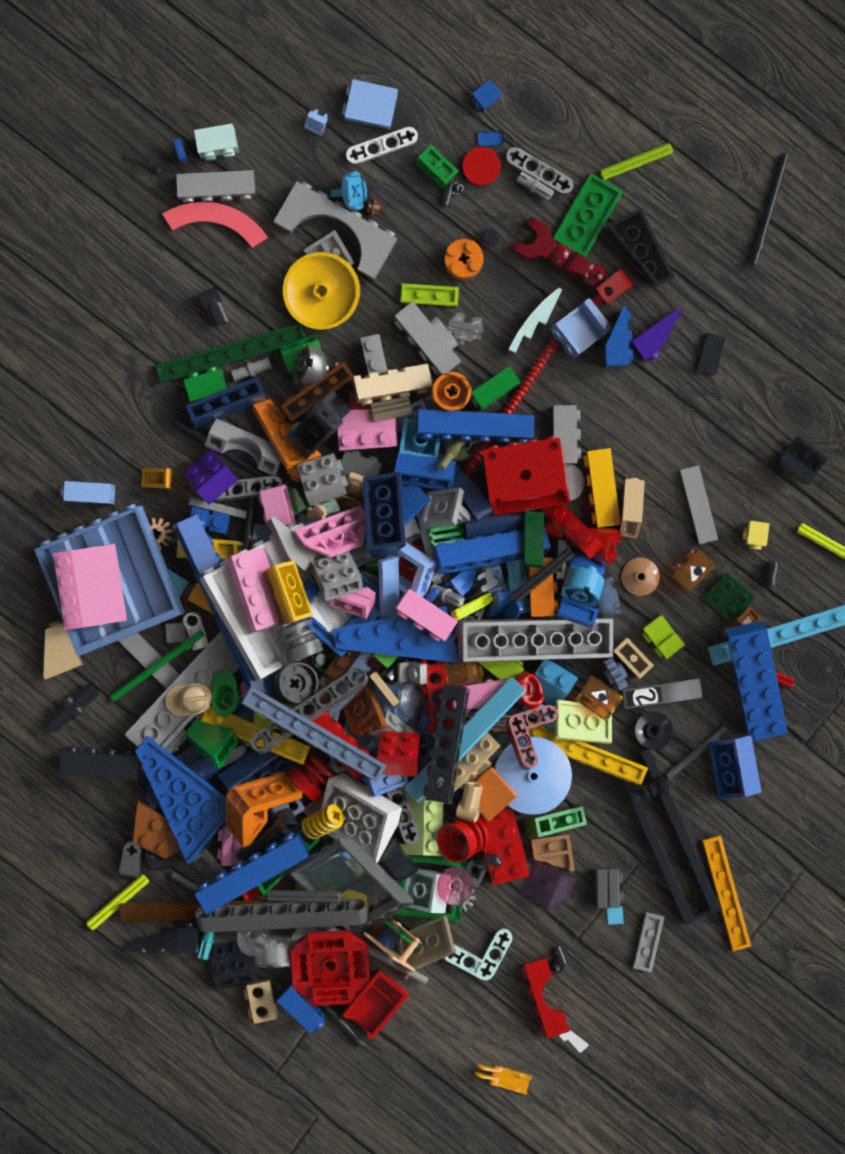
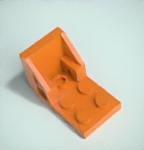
[226,771,302,847]

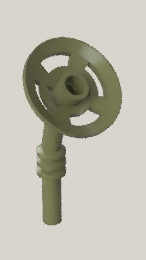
[438,438,481,471]

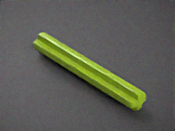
[600,143,673,180]

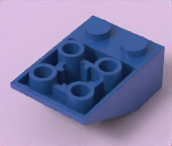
[603,306,633,369]

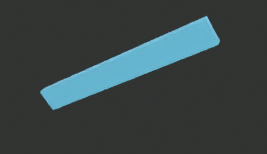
[707,605,845,666]
[404,677,526,803]

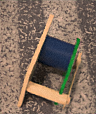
[364,919,422,971]

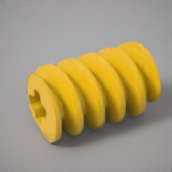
[302,804,344,839]

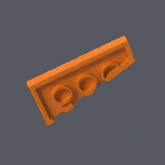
[252,399,321,470]

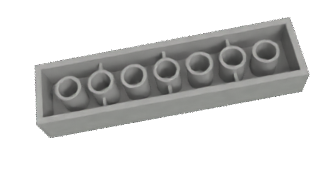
[458,617,613,662]

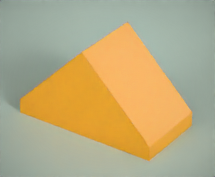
[141,468,172,489]

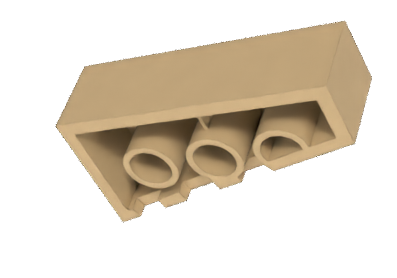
[352,364,433,406]

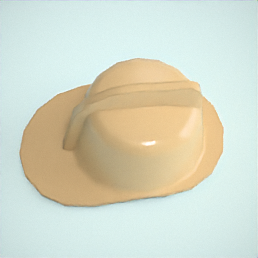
[166,683,212,716]

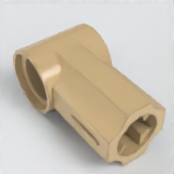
[456,781,483,823]

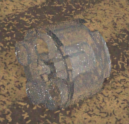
[254,935,292,968]

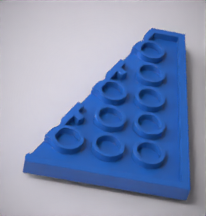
[135,735,226,864]

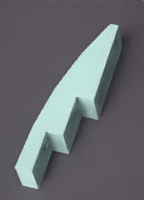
[508,288,562,354]

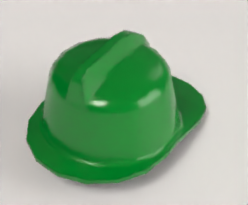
[211,670,242,717]

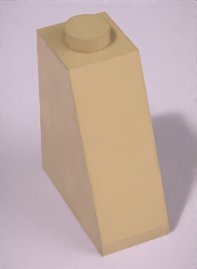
[619,478,645,539]
[43,620,83,679]

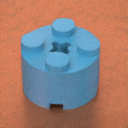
[561,566,605,607]

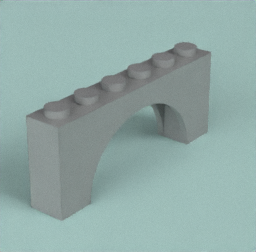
[274,181,397,280]

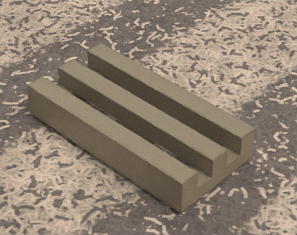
[371,396,412,422]

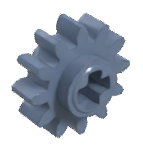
[603,657,628,690]

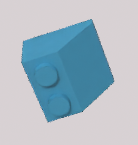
[397,418,440,458]
[534,659,578,707]

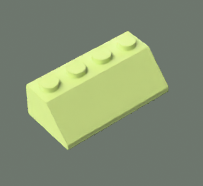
[400,784,443,856]

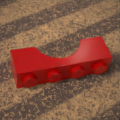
[539,505,604,559]
[522,956,570,1039]

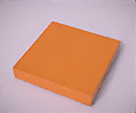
[476,767,518,821]

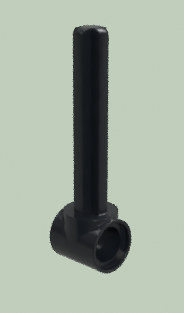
[235,808,298,861]

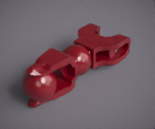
[512,217,606,287]

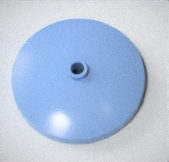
[495,737,572,814]

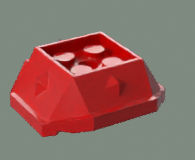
[290,930,370,1006]

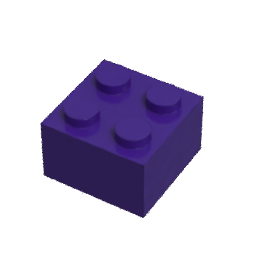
[183,449,238,505]

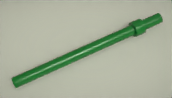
[110,630,205,702]

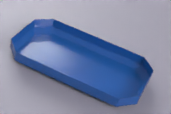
[478,131,504,146]

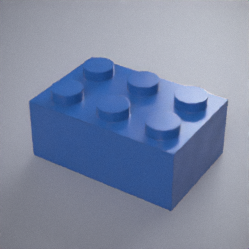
[708,735,762,799]

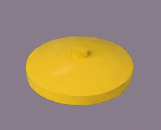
[283,252,360,330]

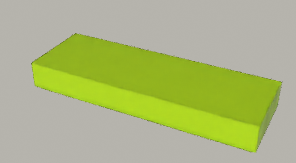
[400,283,459,307]

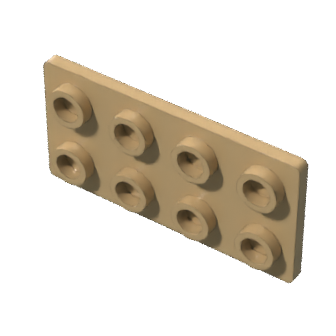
[436,732,500,792]

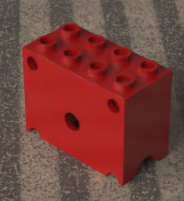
[483,437,571,516]

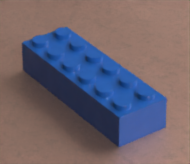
[725,620,788,742]
[195,832,310,915]

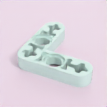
[445,928,512,980]

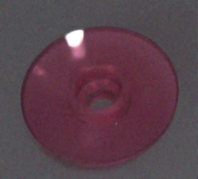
[437,866,473,905]

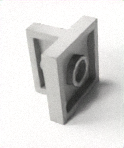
[420,487,471,529]

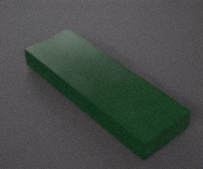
[523,511,544,568]

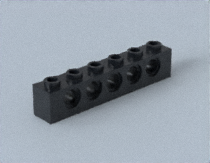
[423,684,470,805]

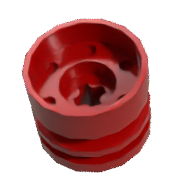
[287,751,336,802]
[437,818,489,863]

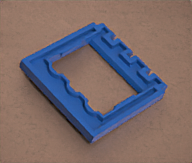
[300,570,380,658]

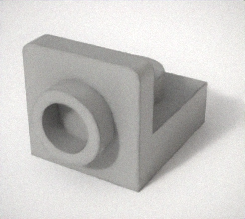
[398,661,427,684]

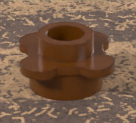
[365,198,381,217]

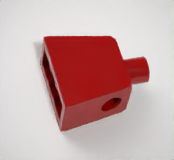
[591,270,634,308]

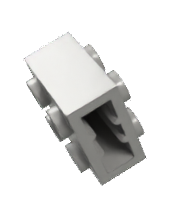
[297,453,348,506]
[312,551,363,601]

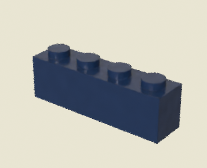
[186,377,267,429]

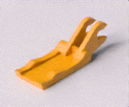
[474,1064,532,1095]

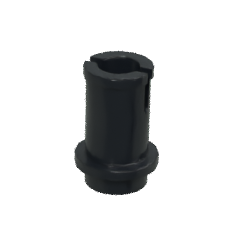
[764,561,781,586]

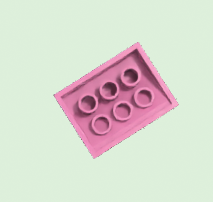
[53,544,127,630]

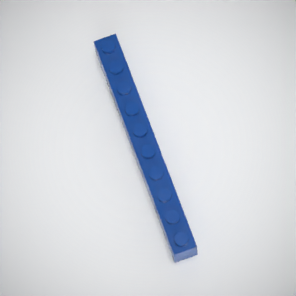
[173,514,273,695]

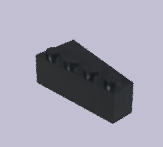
[607,208,675,287]

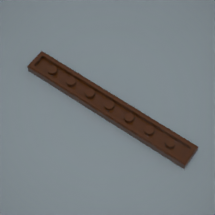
[119,900,273,922]

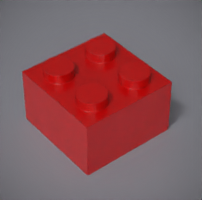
[377,731,421,776]

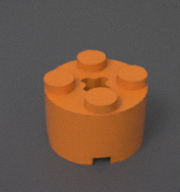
[445,239,483,281]
[431,372,471,411]

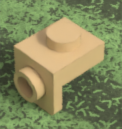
[345,472,365,499]

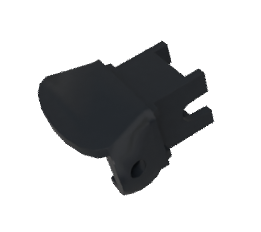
[288,391,351,460]

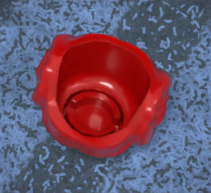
[514,672,545,710]

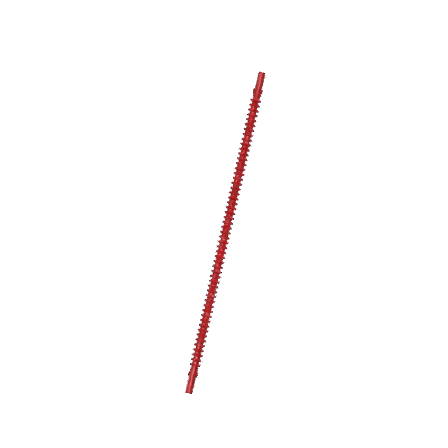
[413,337,560,546]

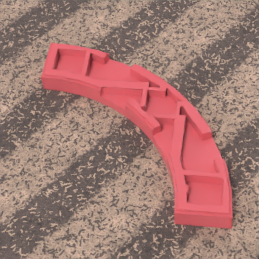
[163,202,268,248]

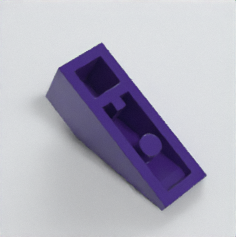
[631,308,681,361]

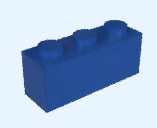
[394,453,456,490]

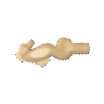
[305,503,327,520]

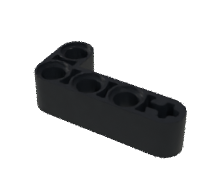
[381,776,419,845]
[381,834,418,882]

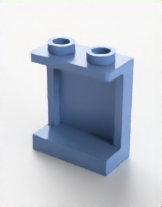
[550,298,613,359]

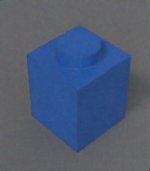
[471,79,502,112]

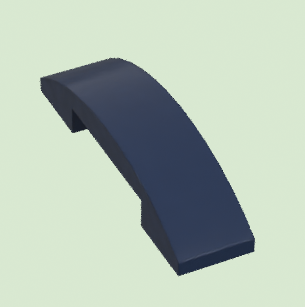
[452,465,493,522]

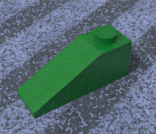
[523,806,587,838]

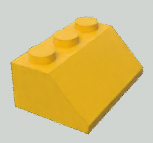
[266,560,313,625]

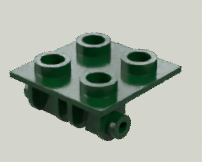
[702,572,756,623]

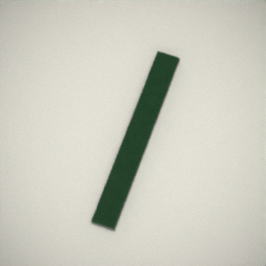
[155,323,306,384]

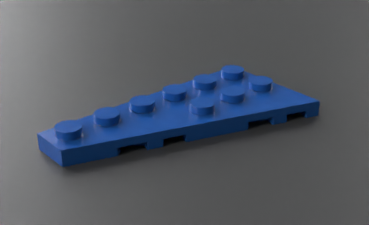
[332,606,458,663]

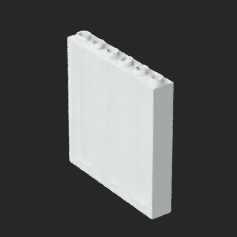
[200,522,353,681]

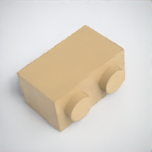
[613,637,654,679]

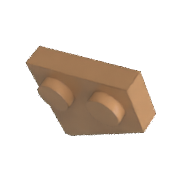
[531,834,575,871]

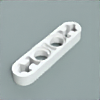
[346,127,418,165]

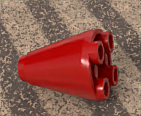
[566,527,622,566]

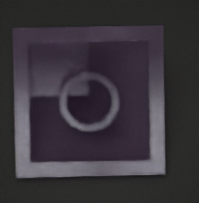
[521,861,577,911]

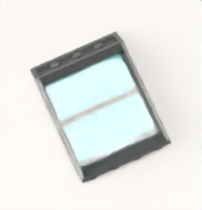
[288,838,414,933]

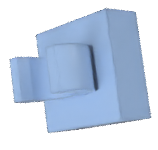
[304,109,328,136]

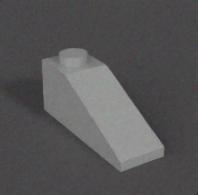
[267,516,318,573]

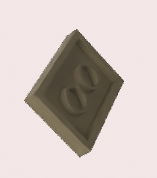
[397,916,456,973]

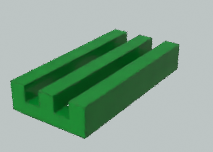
[426,523,466,549]

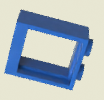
[277,982,325,1033]

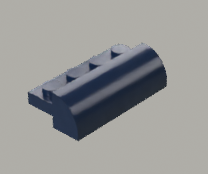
[462,501,539,540]
[137,747,222,814]

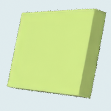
[555,700,612,744]

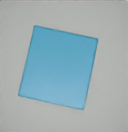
[607,906,624,925]

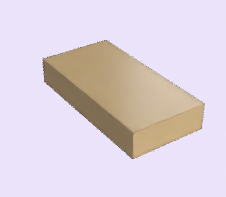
[370,672,399,707]

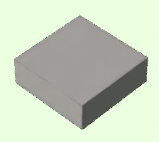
[165,623,186,643]

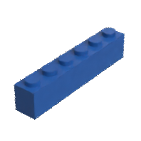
[416,409,534,444]
[432,527,551,575]

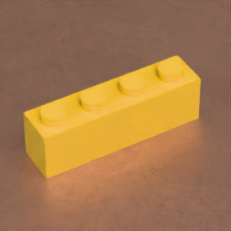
[584,448,621,528]

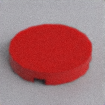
[462,147,501,186]

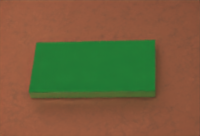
[553,173,623,258]

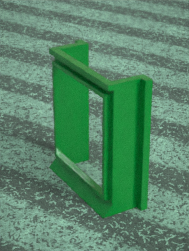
[393,855,468,922]

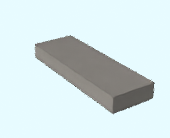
[189,497,247,519]
[632,912,664,973]

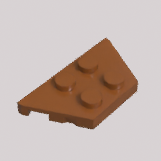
[343,674,387,736]
[132,801,181,859]

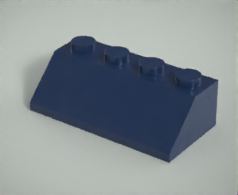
[363,472,406,558]
[218,732,305,792]

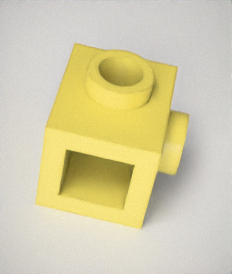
[743,521,770,550]

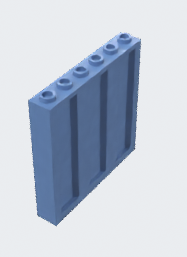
[34,504,185,657]

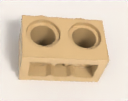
[244,979,278,1024]

